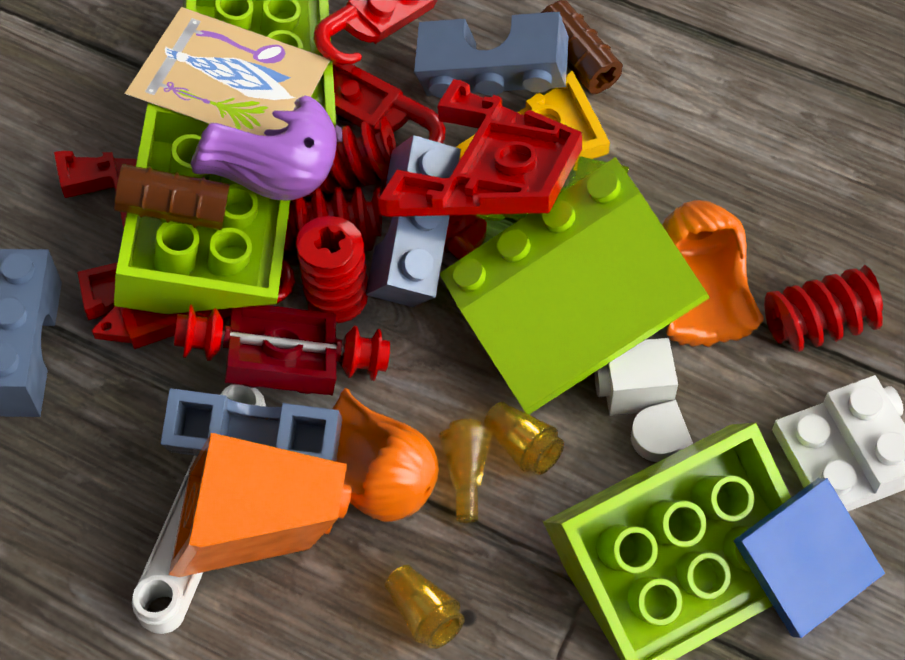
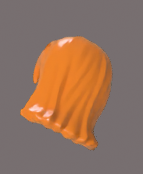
[662,200,764,347]
[332,388,439,522]

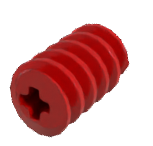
[306,117,396,199]
[284,187,382,252]
[296,216,368,323]
[764,265,883,353]

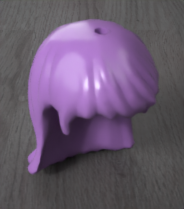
[191,95,337,200]

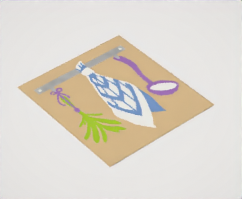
[124,7,330,136]

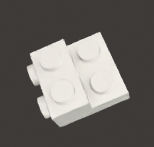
[772,375,905,511]

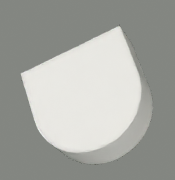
[631,400,693,462]

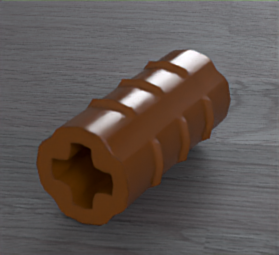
[541,0,623,94]
[114,164,230,231]

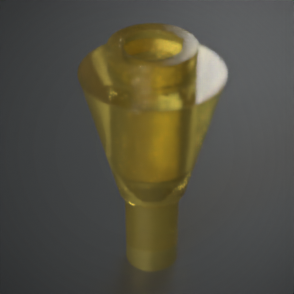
[439,419,493,523]

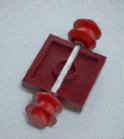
[174,305,390,396]

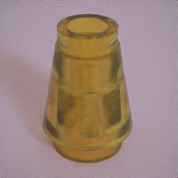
[484,401,564,475]
[385,565,465,649]

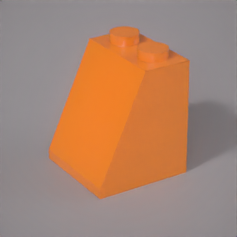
[169,433,351,577]

